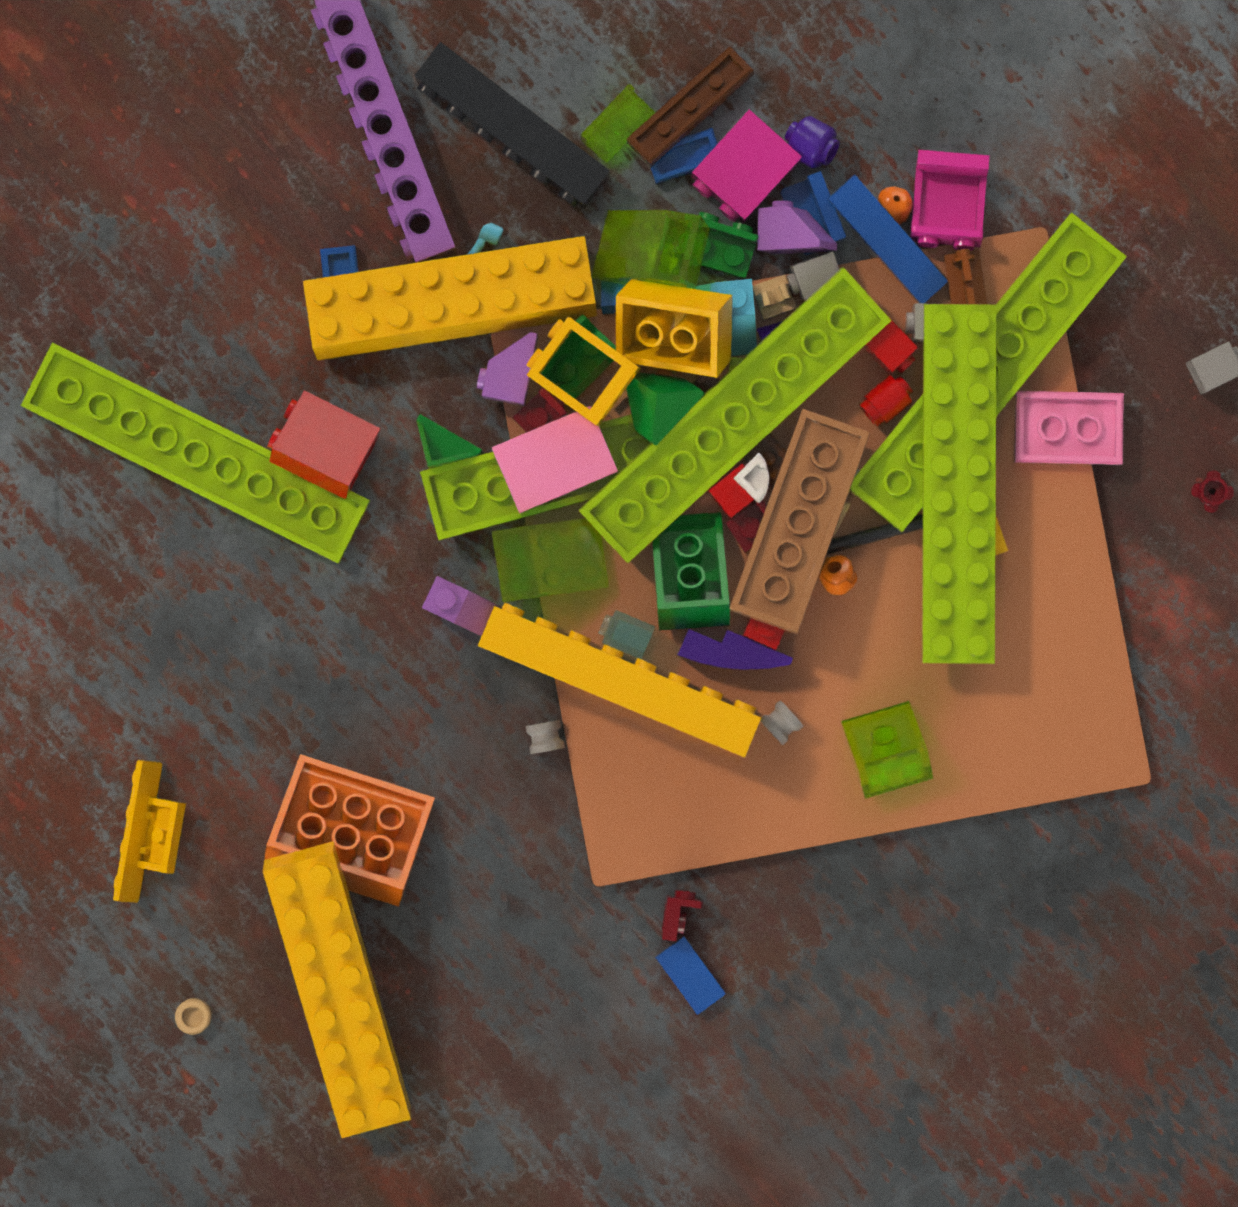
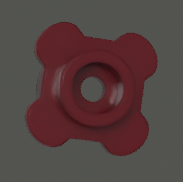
[1191,470,1234,513]

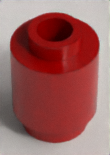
[859,375,913,427]

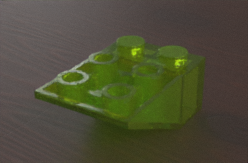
[592,210,710,289]
[492,518,609,603]

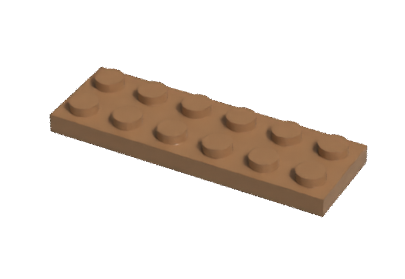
[730,409,870,635]

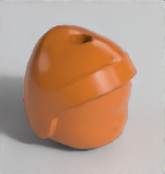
[878,186,913,225]
[819,555,857,595]

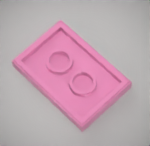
[1014,391,1124,465]
[491,406,618,514]

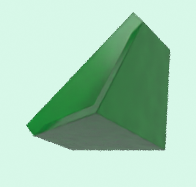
[626,372,705,446]
[416,414,483,469]

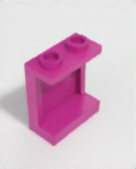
[691,109,802,224]
[910,150,990,251]

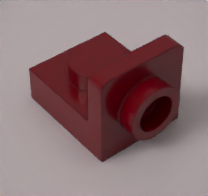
[512,387,568,433]
[725,499,767,553]
[661,890,703,942]

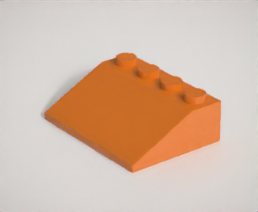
[264,754,435,907]

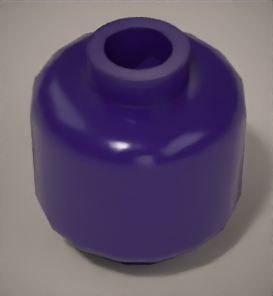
[785,116,840,169]

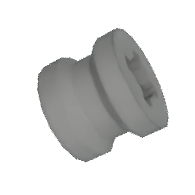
[760,700,804,745]
[526,720,565,754]

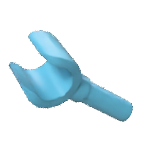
[467,223,504,255]

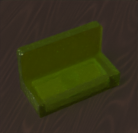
[581,84,655,165]

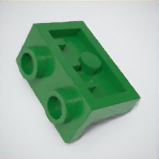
[678,212,759,280]
[541,314,616,399]

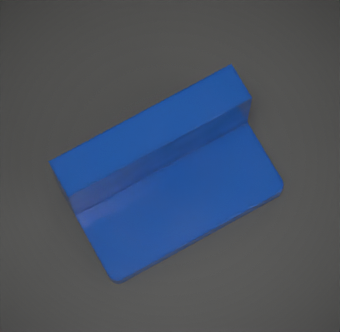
[780,171,846,256]

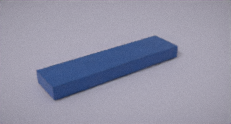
[827,175,948,303]

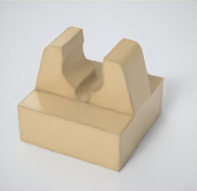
[753,274,797,321]

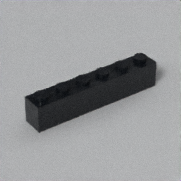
[414,42,610,209]

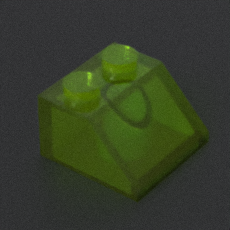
[841,701,934,799]

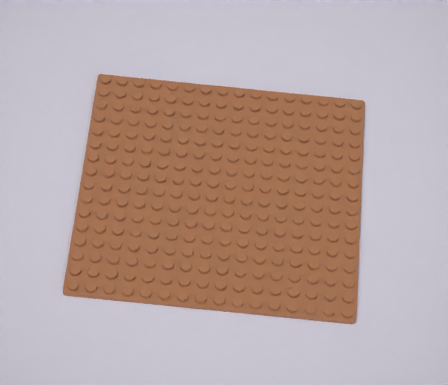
[491,227,1151,886]

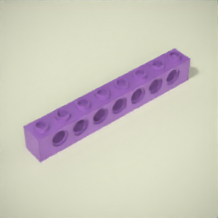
[311,0,457,263]

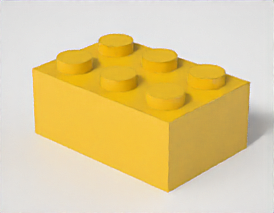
[616,279,732,378]

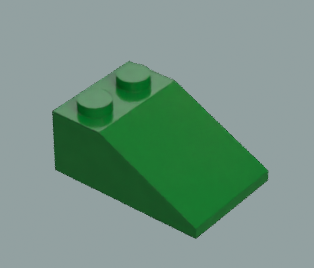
[652,512,730,631]

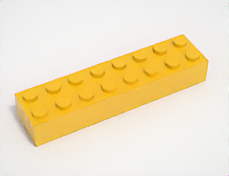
[303,236,597,361]
[478,602,761,758]
[263,841,411,1138]

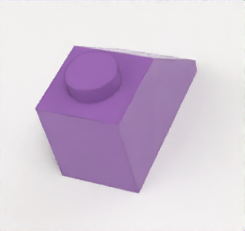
[757,201,837,254]
[477,332,538,406]
[422,576,502,636]

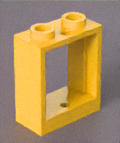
[526,316,641,426]

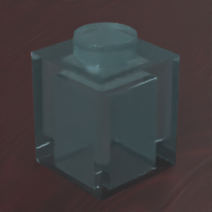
[598,610,655,659]

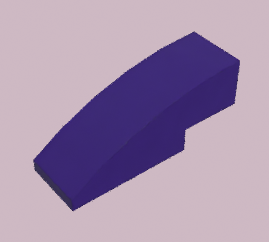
[677,629,793,670]

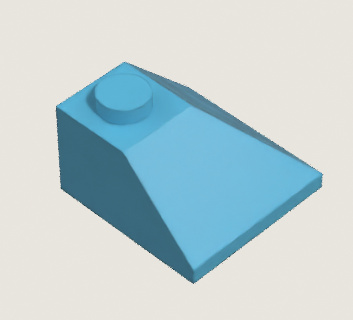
[690,279,757,356]

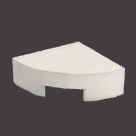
[733,453,769,504]

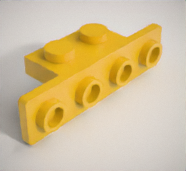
[113,760,186,903]

